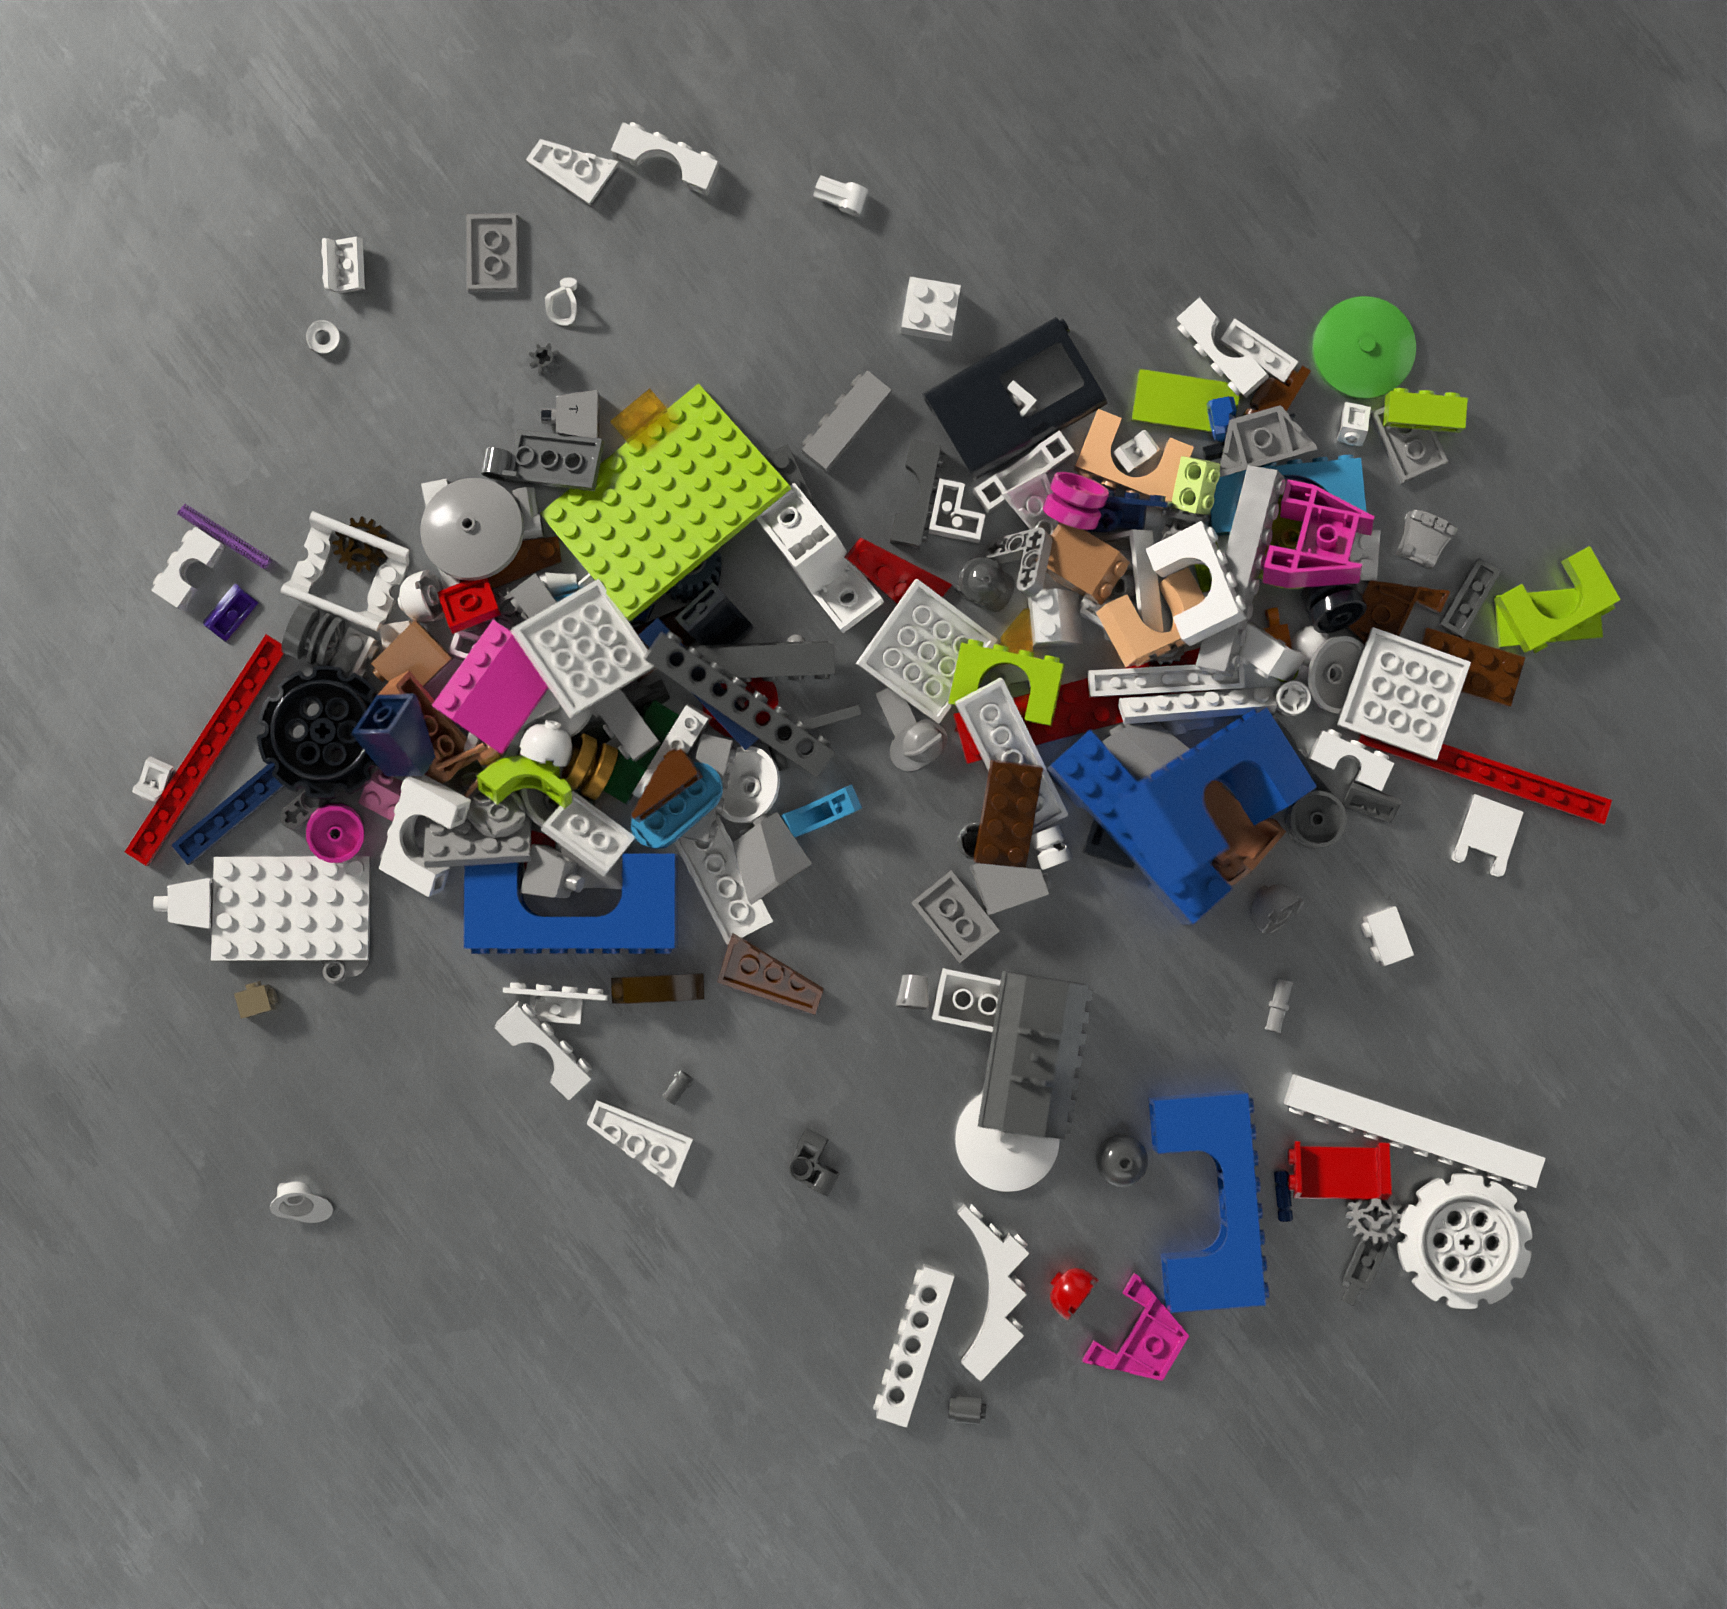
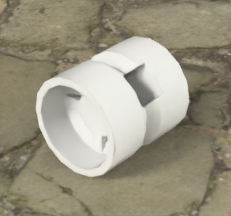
[1273,681,1311,717]
[1031,825,1073,870]

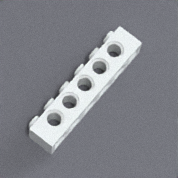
[873,1264,955,1428]

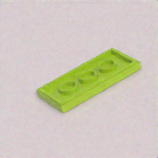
[1131,369,1240,433]
[1494,588,1603,648]

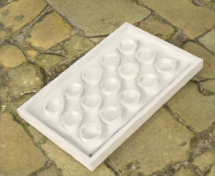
[211,856,371,961]

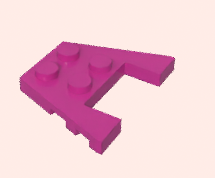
[1082,1273,1189,1381]

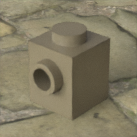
[234,981,278,1019]

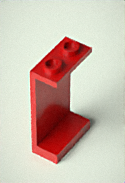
[1288,1141,1392,1200]

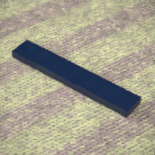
[639,618,759,751]

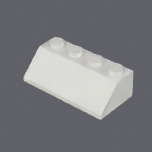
[1097,530,1164,640]
[931,968,1001,1032]

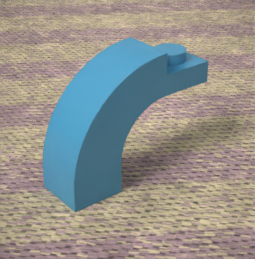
[780,785,862,838]

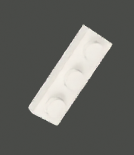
[1219,318,1298,383]

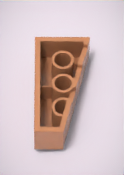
[377,670,470,784]

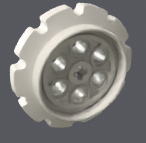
[1397,1173,1532,1309]

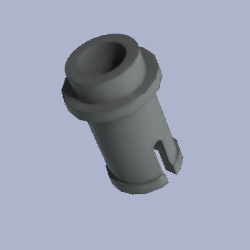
[662,1070,693,1105]

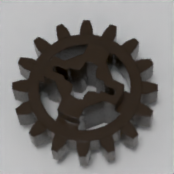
[332,516,389,574]

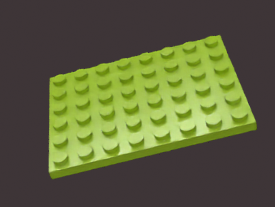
[539,383,791,622]

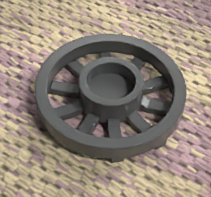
[1162,507,1211,523]

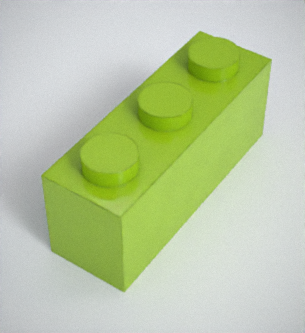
[1383,388,1468,433]

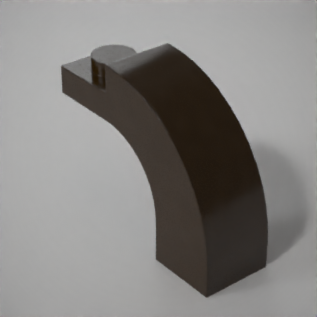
[611,973,705,1004]

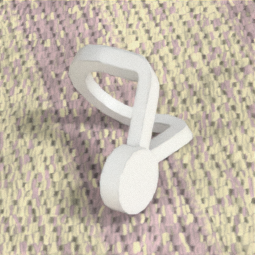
[545,277,577,326]

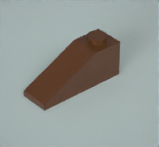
[631,748,703,823]

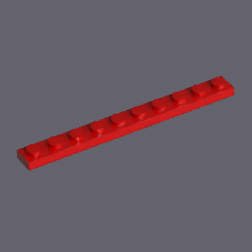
[124,634,286,866]
[1357,734,1612,825]

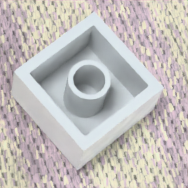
[901,276,961,342]

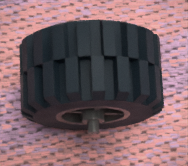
[664,550,722,604]

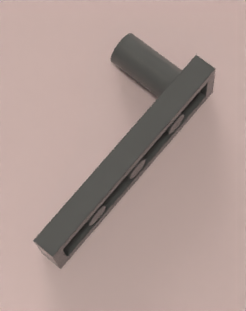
[761,705,862,771]

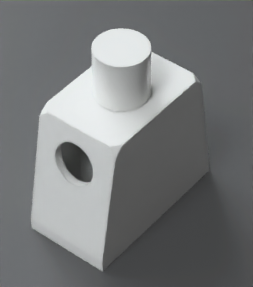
[153,879,213,928]

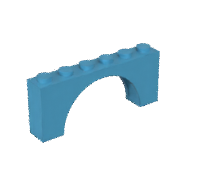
[1208,455,1367,536]

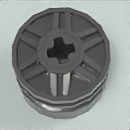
[281,603,345,666]

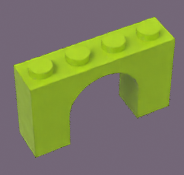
[1494,546,1621,654]
[948,639,1065,726]

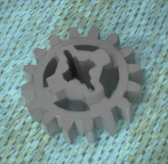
[1345,1196,1402,1246]

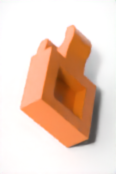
[1263,607,1292,649]

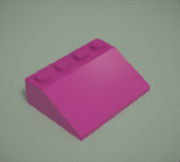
[432,620,549,754]

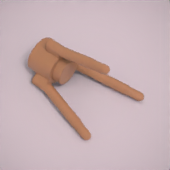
[435,742,502,797]

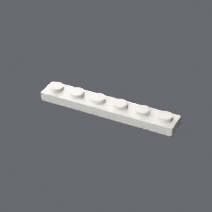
[1088,662,1245,697]
[1118,687,1277,724]

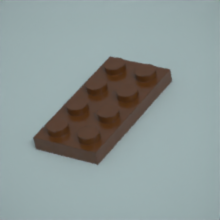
[1420,627,1526,707]
[973,759,1043,868]

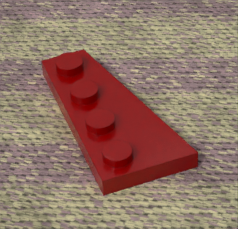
[844,537,953,605]

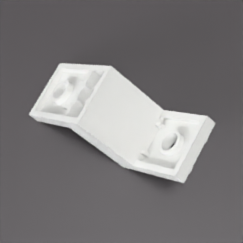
[756,483,884,633]

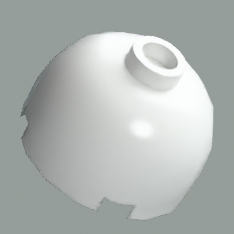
[398,569,445,623]
[518,720,572,766]

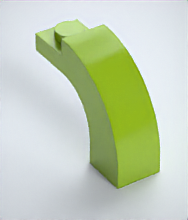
[477,755,572,809]

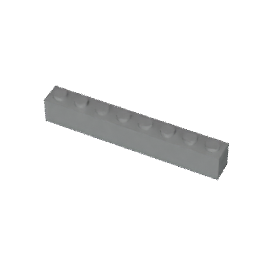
[1196,465,1285,677]
[510,574,661,762]

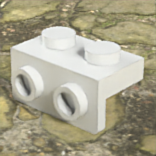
[321,236,365,294]

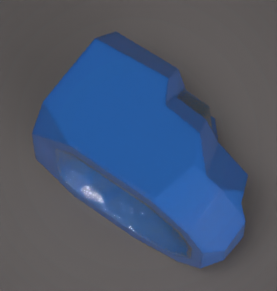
[1207,396,1237,442]

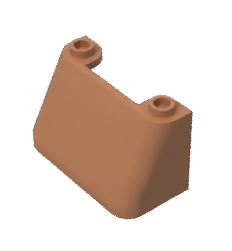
[1203,780,1286,885]

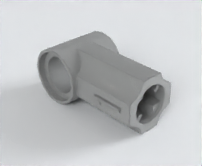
[512,487,544,540]

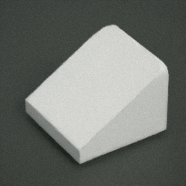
[380,621,411,650]

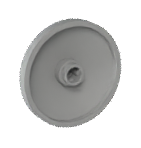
[420,478,524,581]

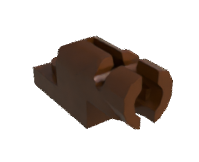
[1242,365,1311,416]

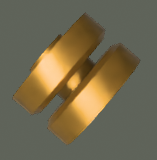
[560,734,618,800]

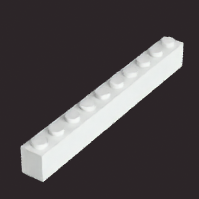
[1283,1074,1545,1190]

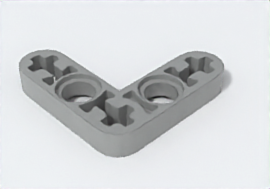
[984,527,1052,597]

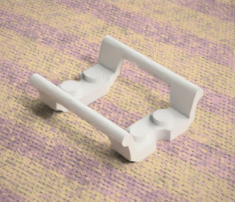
[280,511,410,631]

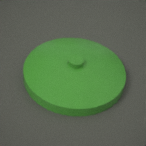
[1312,296,1416,400]

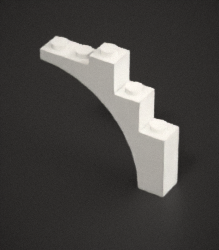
[957,1204,1029,1382]

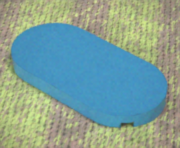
[631,762,723,849]

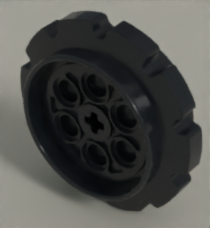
[257,666,380,800]

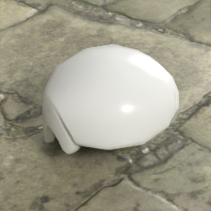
[1291,626,1330,666]

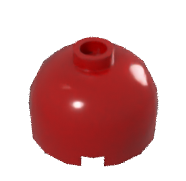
[1050,1268,1099,1321]

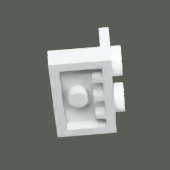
[1349,530,1381,582]
[330,627,379,679]

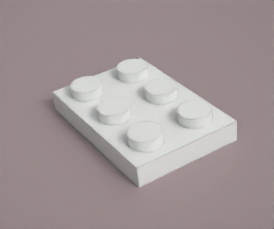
[541,791,635,877]

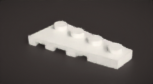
[587,1100,693,1188]

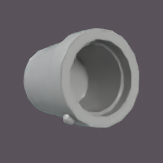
[896,975,930,1010]

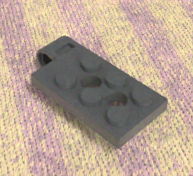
[481,430,605,491]

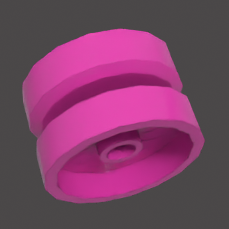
[1043,472,1109,530]
[306,802,364,863]

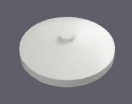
[955,1093,1060,1192]

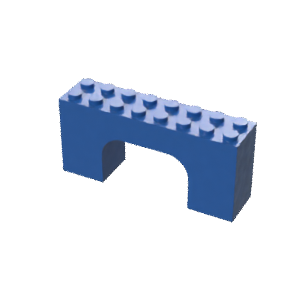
[1112,707,1317,888]
[1046,730,1233,925]
[464,854,678,954]
[1148,1090,1269,1313]

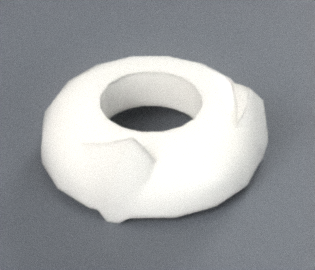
[306,320,340,354]

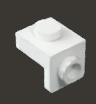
[1113,430,1159,473]
[132,757,173,802]

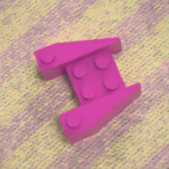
[1262,479,1374,588]

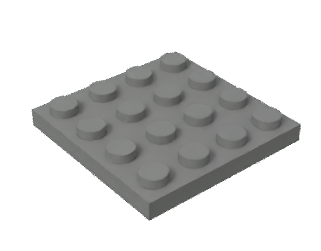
[423,783,532,868]

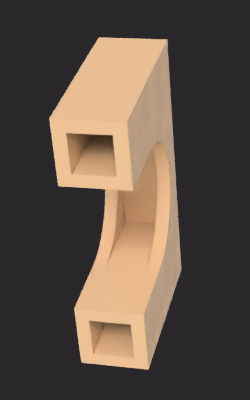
[1073,409,1194,509]
[1096,567,1205,667]

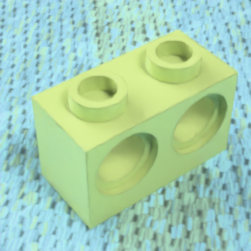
[1172,456,1221,515]

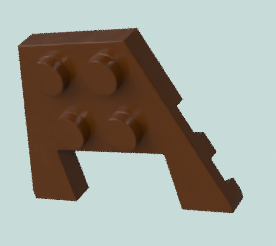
[1346,580,1450,645]

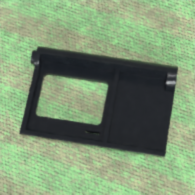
[922,317,1107,481]

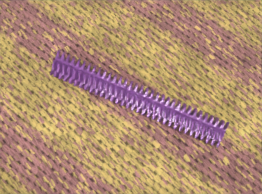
[177,504,272,569]

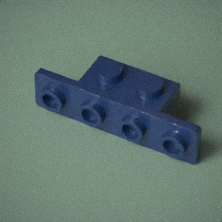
[1099,490,1172,530]

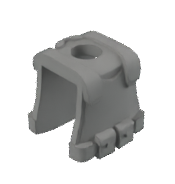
[1396,510,1457,569]

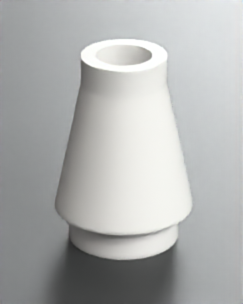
[539,572,578,596]

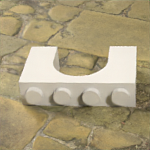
[1146,521,1246,646]
[379,774,471,897]

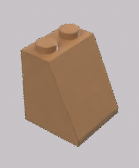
[1034,522,1130,606]
[371,620,454,687]

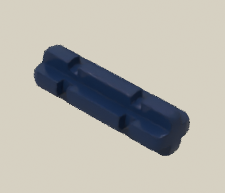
[1274,1170,1293,1222]

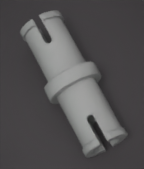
[1265,979,1293,1033]

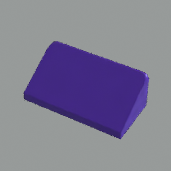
[202,584,259,642]

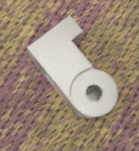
[990,664,1031,689]

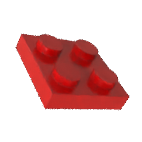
[437,578,501,634]

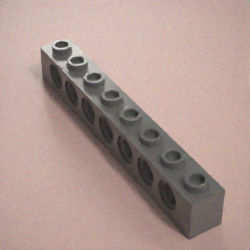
[643,631,835,778]

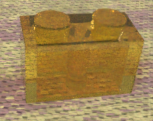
[610,388,668,444]

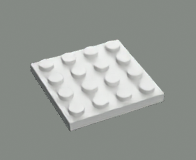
[511,579,655,718]
[856,579,998,724]
[1337,627,1471,760]

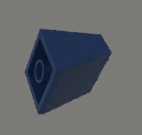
[351,694,436,776]

